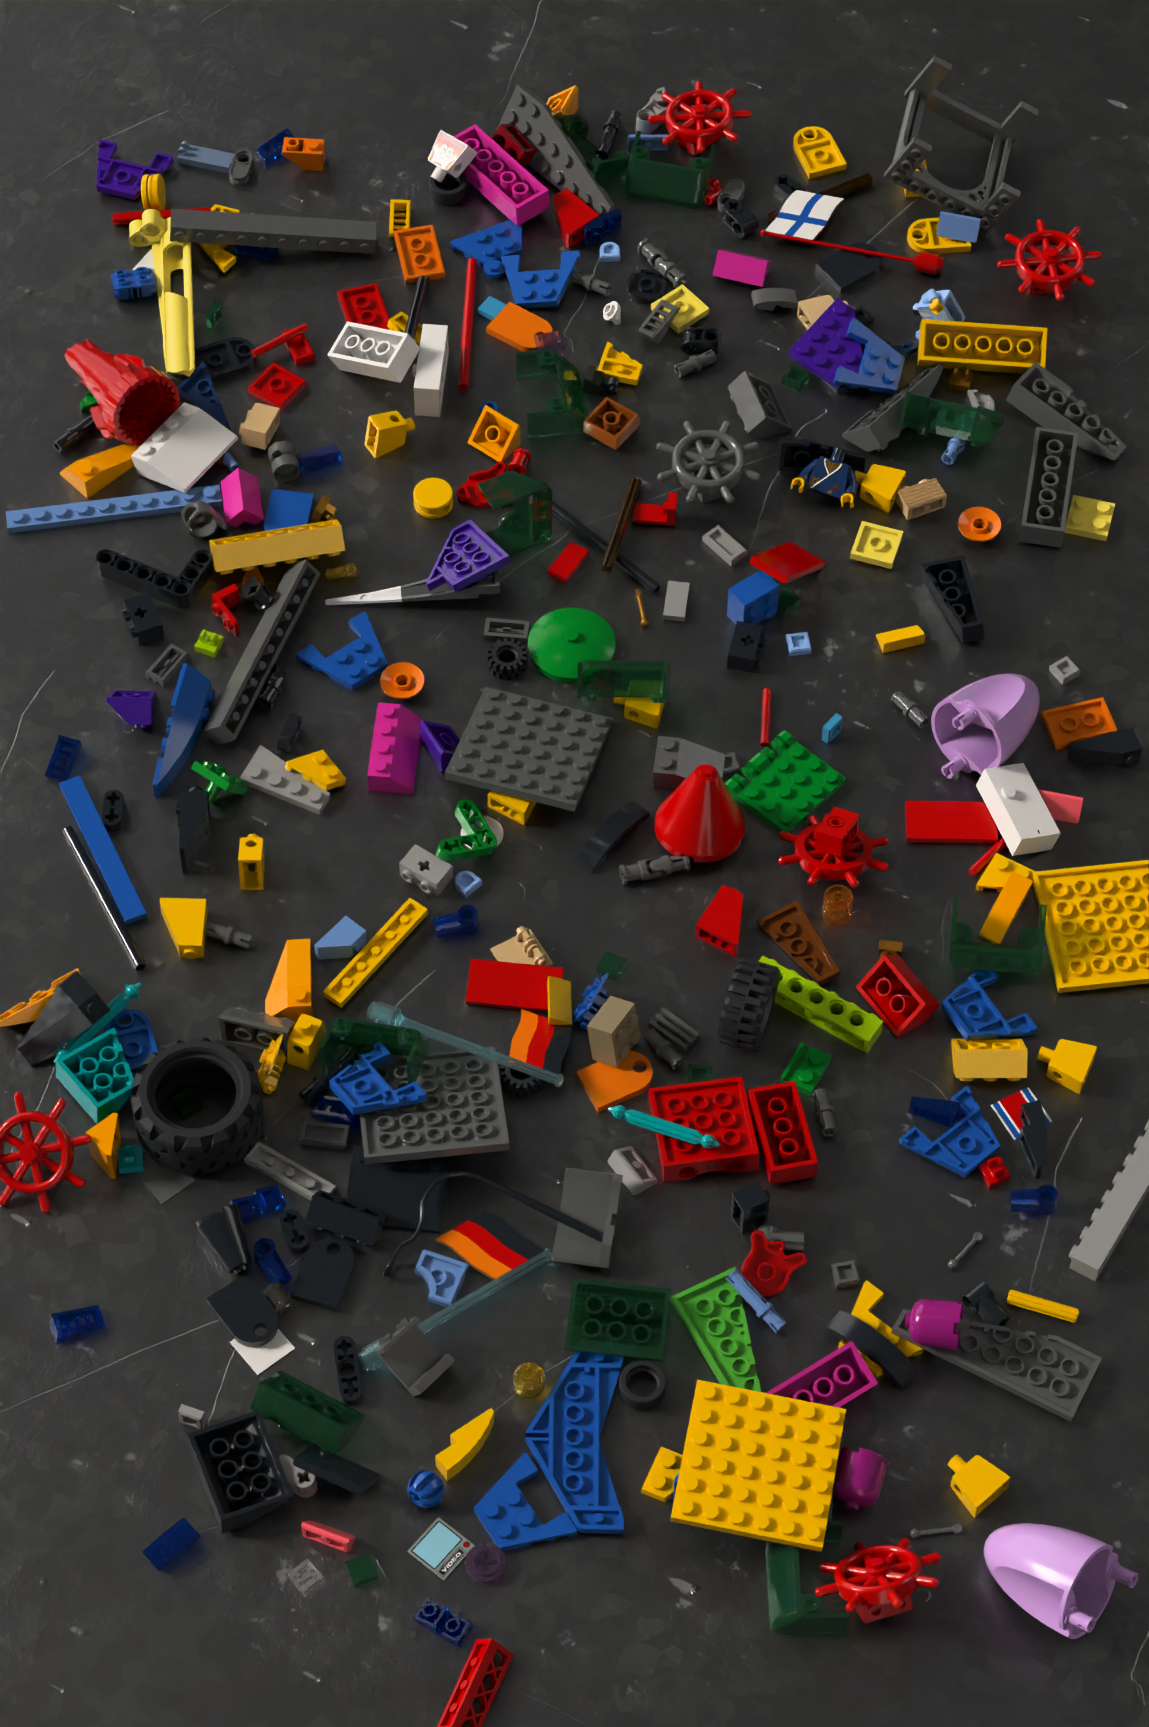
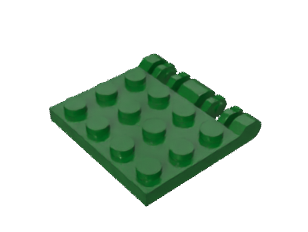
[725,730,846,833]

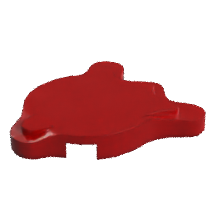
[456,461,519,508]
[741,1230,807,1298]

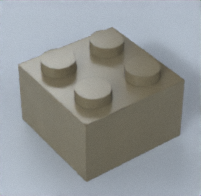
[587,996,641,1067]

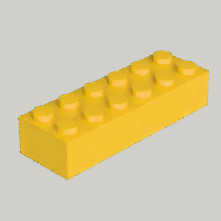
[917,319,1047,374]
[209,519,345,574]

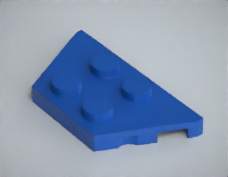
[450,220,522,267]

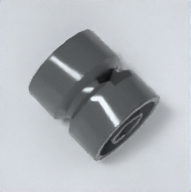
[268,441,300,482]

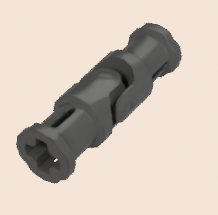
[637,238,689,289]
[619,854,690,885]

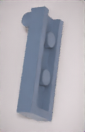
[177,141,235,174]

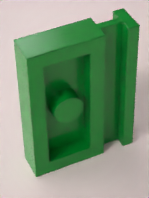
[780,1042,832,1097]

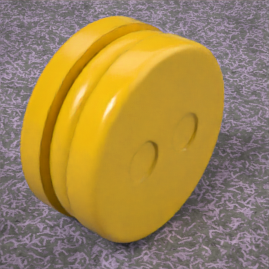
[141,174,166,210]
[413,478,453,519]

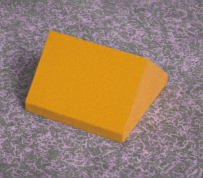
[546,85,578,132]
[467,405,521,462]
[86,1113,122,1179]

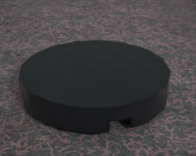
[627,269,668,305]

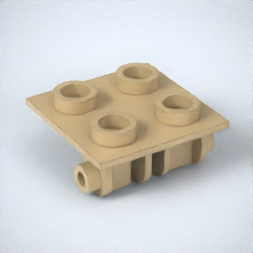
[490,926,553,966]

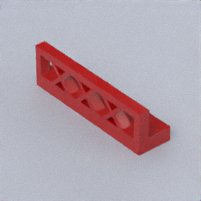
[437,1638,514,1727]

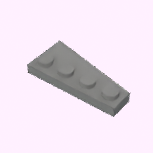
[240,745,330,815]

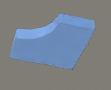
[414,1249,469,1309]

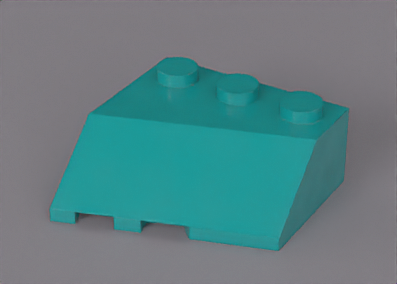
[56,1027,134,1124]

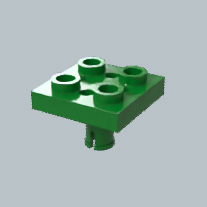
[191,760,249,805]

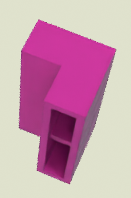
[713,250,771,287]
[221,468,264,528]

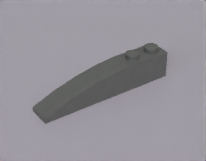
[1006,362,1127,461]
[842,363,944,452]

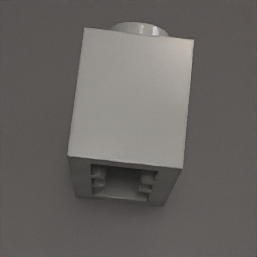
[399,844,453,897]

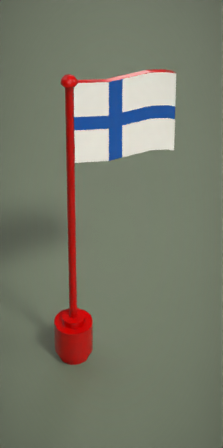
[760,190,944,275]

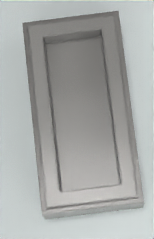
[702,525,747,566]
[663,581,690,622]

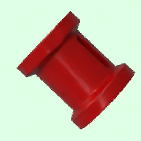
[507,448,531,477]

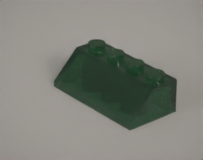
[250,1370,365,1454]

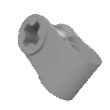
[636,99,667,135]
[279,1454,318,1498]

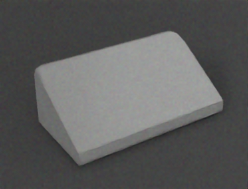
[607,1146,658,1195]

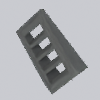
[638,300,680,344]

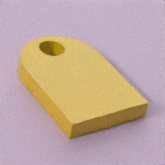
[793,126,847,179]
[907,218,971,254]

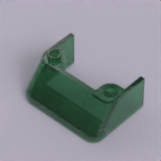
[625,131,716,209]
[515,349,588,439]
[899,391,1005,448]
[478,471,552,556]
[577,660,671,703]
[949,898,1047,974]
[319,1017,429,1085]
[765,1521,850,1635]

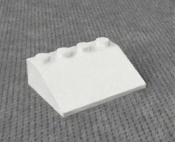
[131,402,238,493]

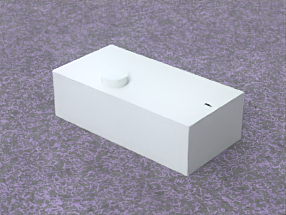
[327,322,421,383]
[412,324,449,417]
[976,763,1061,856]

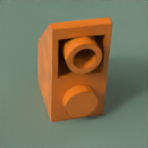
[282,137,325,171]

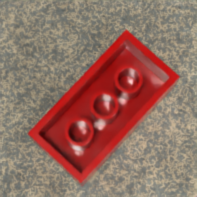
[748,1081,818,1185]

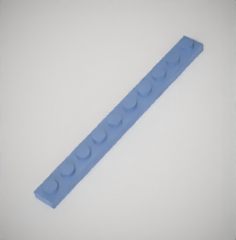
[6,485,222,533]

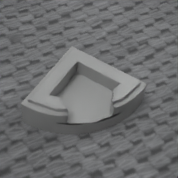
[650,87,669,107]

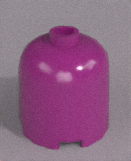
[905,1299,963,1351]
[833,1446,889,1511]

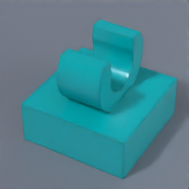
[118,1144,144,1174]

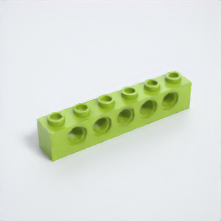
[759,956,883,1053]

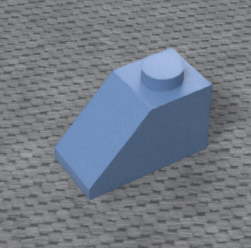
[314,916,367,960]

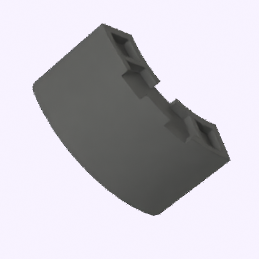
[551,1168,623,1268]

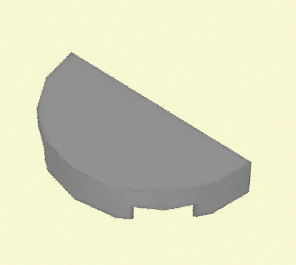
[967,390,995,426]

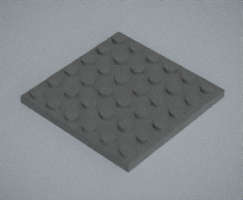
[445,687,613,812]
[354,1046,510,1165]

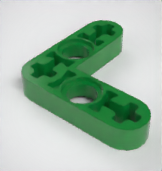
[436,800,497,862]

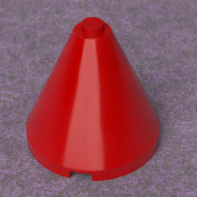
[654,764,745,862]

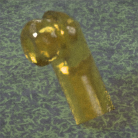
[326,562,359,580]

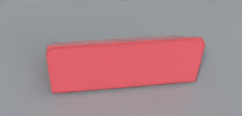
[1039,790,1083,824]
[301,1520,355,1553]

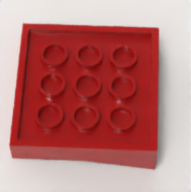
[648,1076,759,1182]

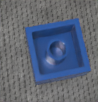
[727,570,779,625]

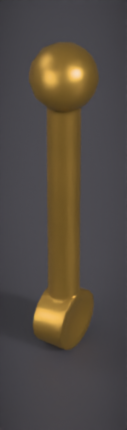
[636,589,649,627]

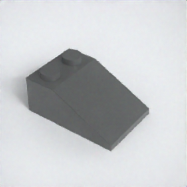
[653,736,726,790]

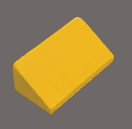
[876,625,925,653]
[547,976,572,1025]

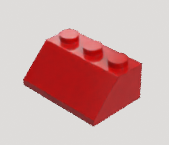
[856,954,940,1037]

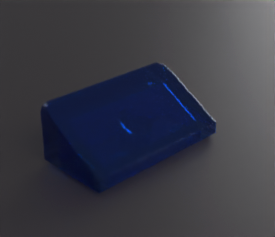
[296,444,341,471]

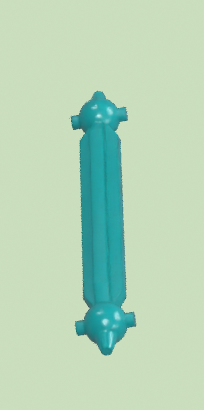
[54,982,142,1064]
[608,1105,720,1149]

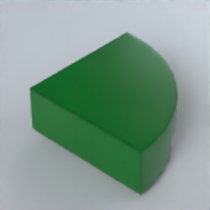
[80,391,100,414]

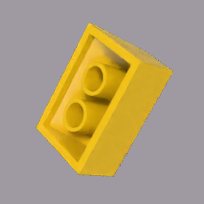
[951,1039,1028,1081]

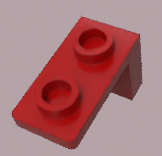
[632,492,677,526]
[211,583,241,636]

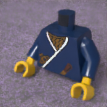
[791,447,858,508]

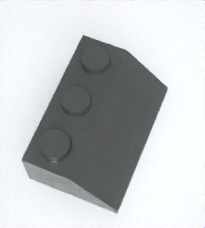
[727,371,792,439]
[219,1007,296,1056]

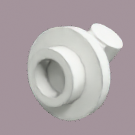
[603,301,621,325]

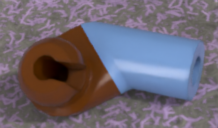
[214,452,240,472]

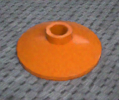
[958,507,1001,542]
[380,662,424,700]

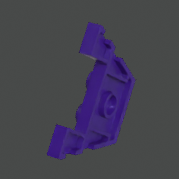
[96,139,174,200]

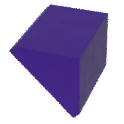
[420,720,460,773]

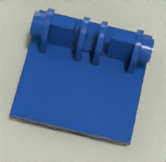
[111,267,156,301]
[572,973,609,1030]

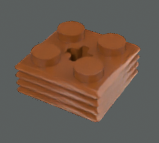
[583,397,640,450]

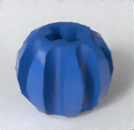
[407,1470,445,1508]

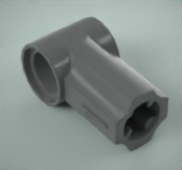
[757,1225,804,1254]

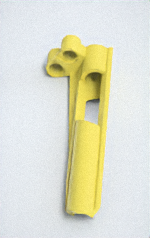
[129,209,195,377]

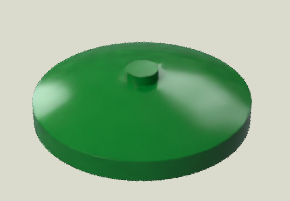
[528,608,616,683]

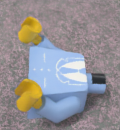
[913,289,966,322]

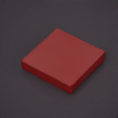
[248,362,307,411]

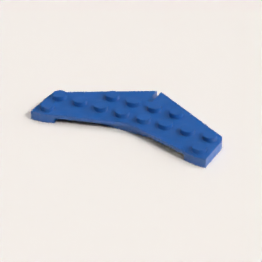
[525,1345,624,1534]

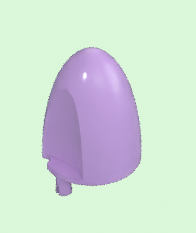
[931,674,1040,779]
[984,1523,1139,1639]

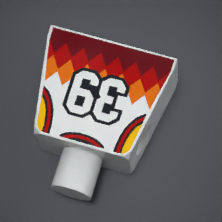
[428,130,478,183]

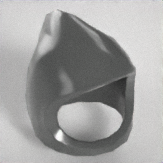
[181,501,227,538]

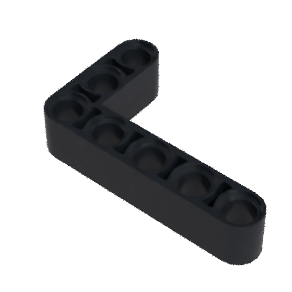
[96,549,214,609]

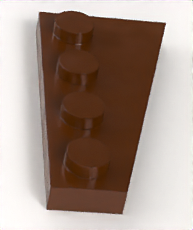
[756,901,841,986]

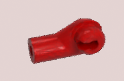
[704,178,722,205]

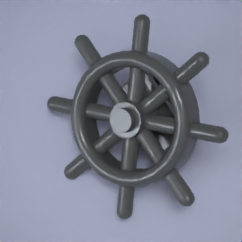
[656,421,761,503]

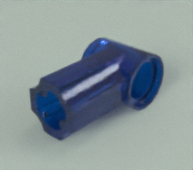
[432,904,479,938]
[1010,1184,1058,1215]
[254,1238,291,1288]

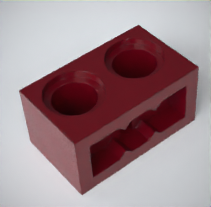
[491,123,537,169]

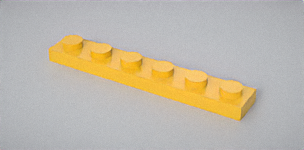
[323,898,428,1008]

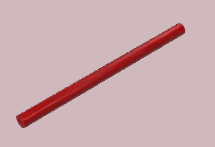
[458,258,478,390]

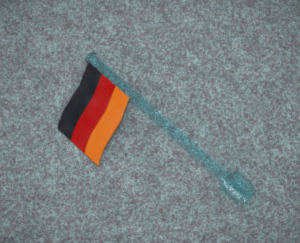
[367,1001,571,1087]
[358,1211,552,1371]

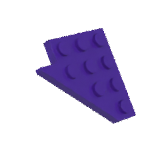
[787,298,863,390]
[426,520,511,592]

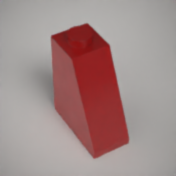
[551,188,599,249]
[695,885,743,957]

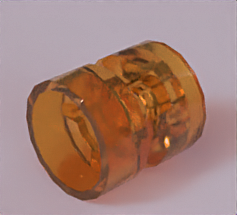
[822,884,854,927]

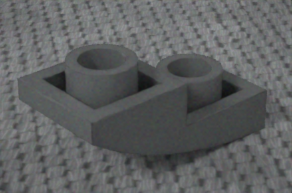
[751,288,798,311]

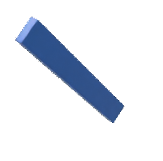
[59,775,147,925]

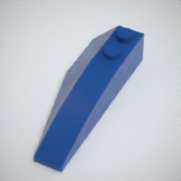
[153,663,215,798]

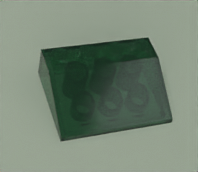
[565,1278,671,1361]

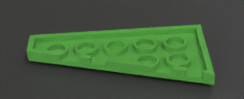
[671,1267,761,1392]

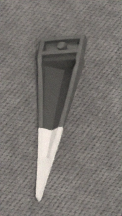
[325,570,500,605]

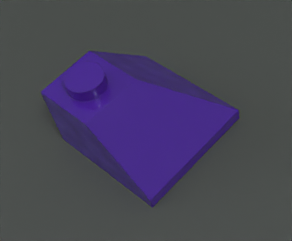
[106,690,157,728]

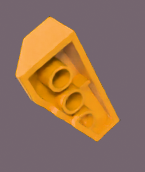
[60,443,141,499]
[265,939,313,1021]
[0,968,83,1027]

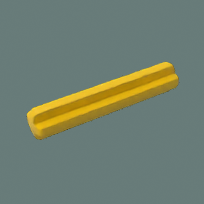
[1007,1290,1079,1323]

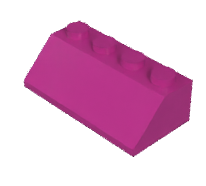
[367,702,423,795]

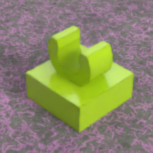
[194,629,224,658]

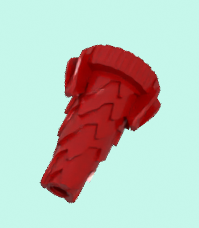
[65,338,180,446]

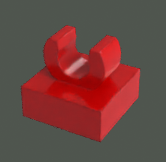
[978,1157,1011,1189]

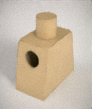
[797,295,849,330]

